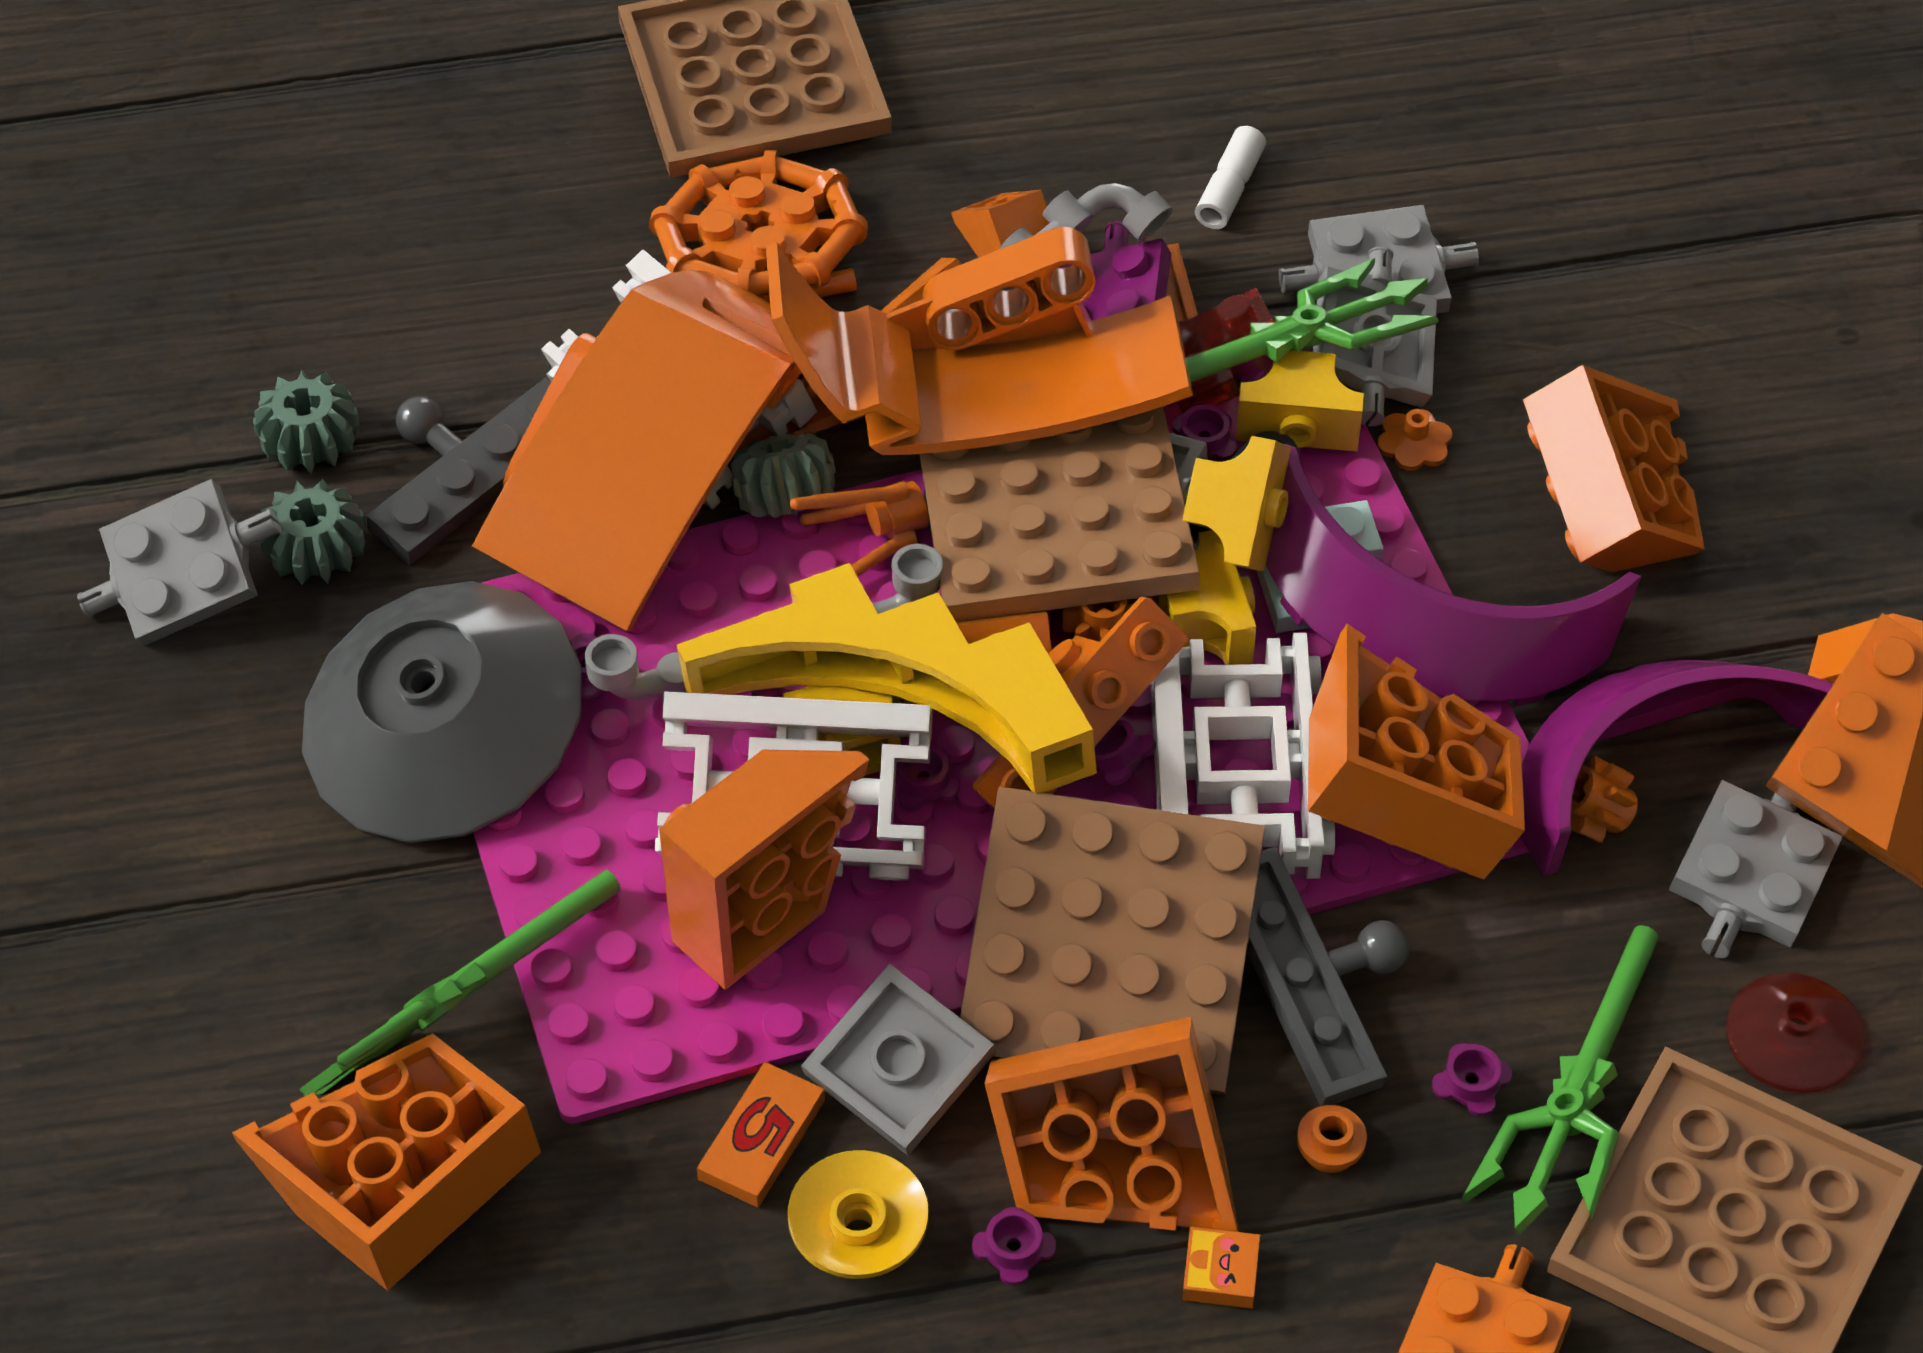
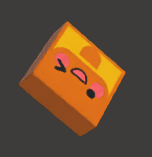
[1182,1226,1260,1309]

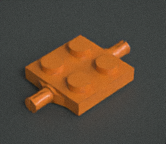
[1398,1244,1572,1353]

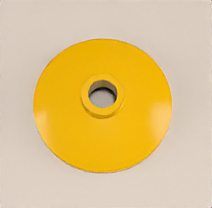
[788,1150,928,1279]

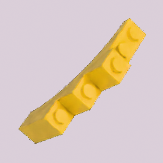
[676,563,1097,794]

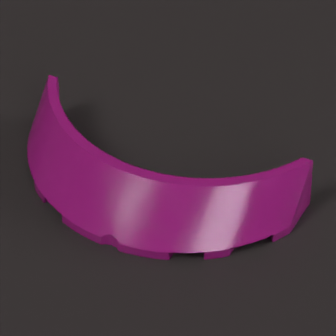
[1266,444,1641,707]
[1520,660,1833,876]

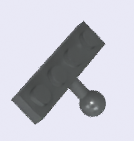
[366,377,551,566]
[1247,846,1410,1106]

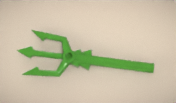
[1186,258,1439,382]
[300,869,621,1096]
[1462,925,1659,1236]

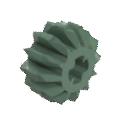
[253,370,359,474]
[731,432,836,518]
[260,479,365,585]

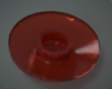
[1726,973,1863,1093]

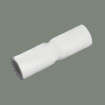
[1195,126,1266,229]

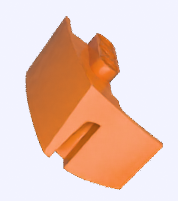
[766,227,1193,455]
[472,270,801,632]

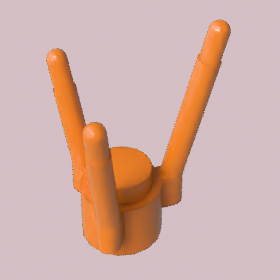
[790,481,929,577]

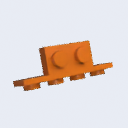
[973,597,1188,811]

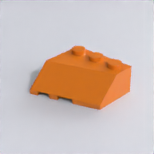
[1523,365,1705,572]
[1765,613,1923,888]
[1308,624,1525,880]
[659,749,869,990]
[984,1016,1239,1232]
[232,1033,541,1291]

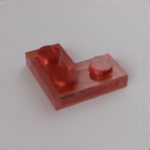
[1177,287,1274,414]

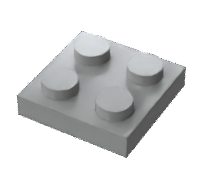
[801,964,996,1156]

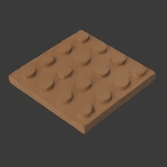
[618,0,892,178]
[920,407,1200,622]
[960,786,1265,1096]
[1547,1046,1923,1353]

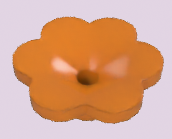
[1377,409,1452,471]

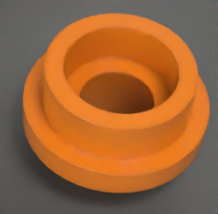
[1297,1105,1367,1173]

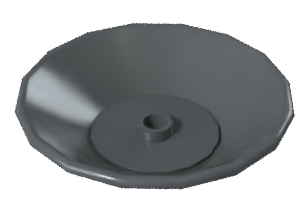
[302,581,582,843]

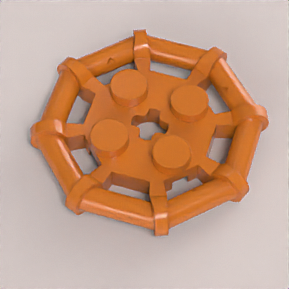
[649,150,868,297]

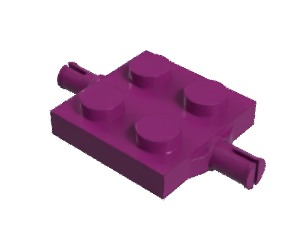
[1058,221,1171,321]

